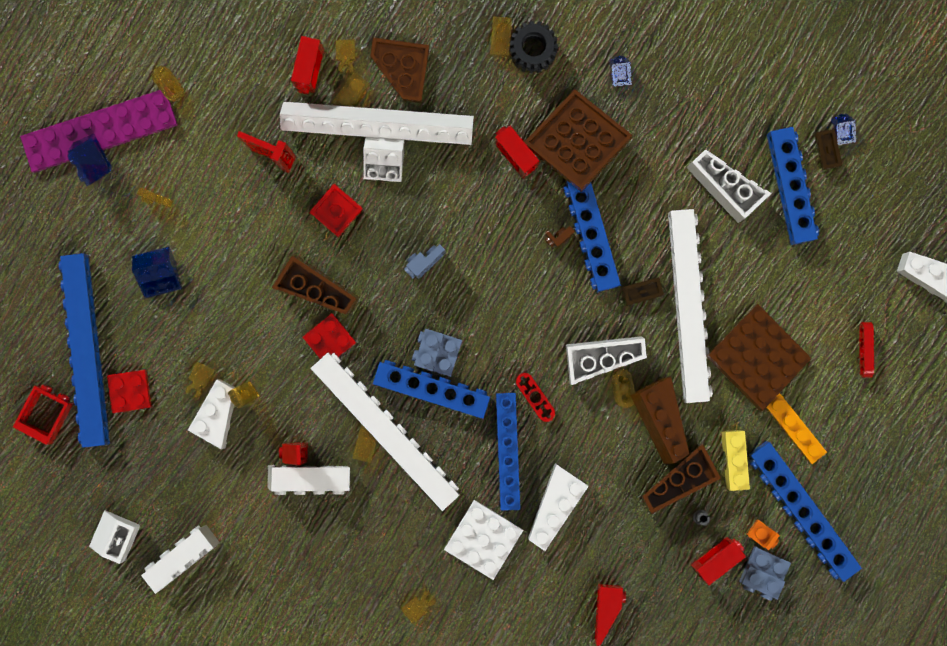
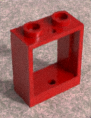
[291,36,324,95]
[495,125,540,179]
[13,384,74,445]
[691,537,746,586]

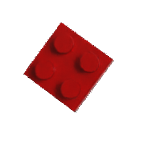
[309,184,363,238]
[303,313,357,359]
[107,370,152,413]

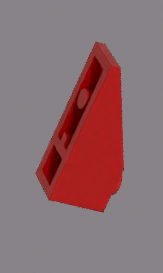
[279,442,308,465]
[595,584,626,646]

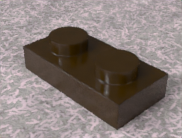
[814,129,843,170]
[622,277,664,306]

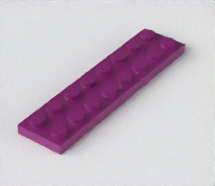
[20,88,178,173]

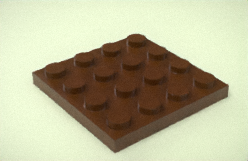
[524,90,633,192]
[706,304,812,412]

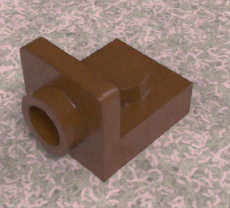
[544,226,575,249]

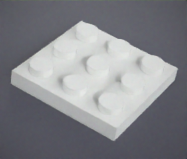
[444,500,523,580]

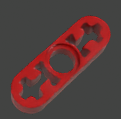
[859,322,874,378]
[516,373,555,422]

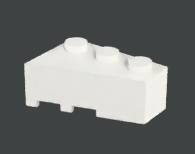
[188,379,237,449]

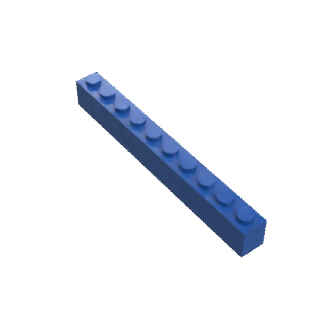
[59,253,110,448]

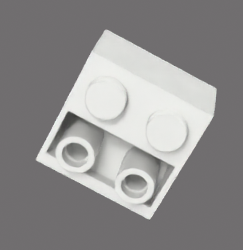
[364,137,404,182]
[89,510,140,564]

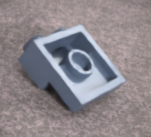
[404,244,446,280]
[412,329,462,377]
[739,546,791,601]

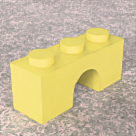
[721,430,750,491]

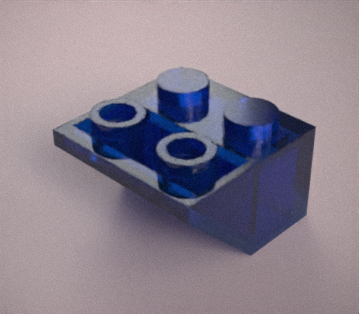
[67,133,112,186]
[132,247,182,299]

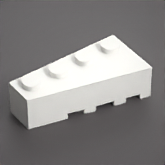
[686,150,772,223]
[897,252,947,303]
[566,336,647,385]
[141,525,220,594]

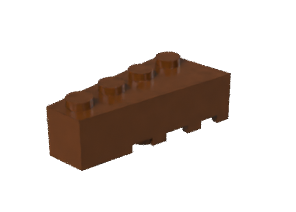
[272,255,360,314]
[630,377,690,464]
[641,444,721,514]

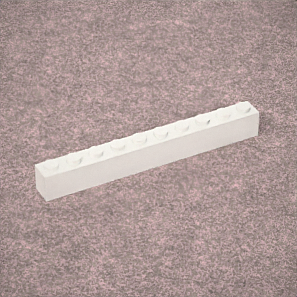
[280,102,474,145]
[668,209,712,403]
[311,352,459,511]

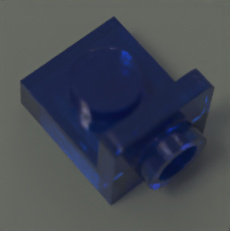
[609,56,632,87]
[831,114,856,145]

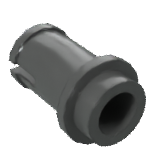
[693,510,710,525]

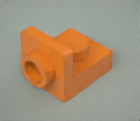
[746,519,780,550]

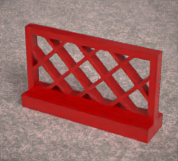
[237,131,296,173]

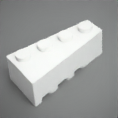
[528,463,589,551]
[268,465,350,495]

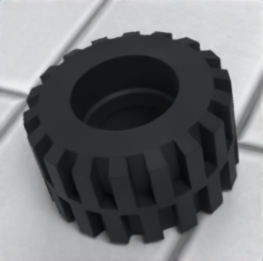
[509,21,558,74]

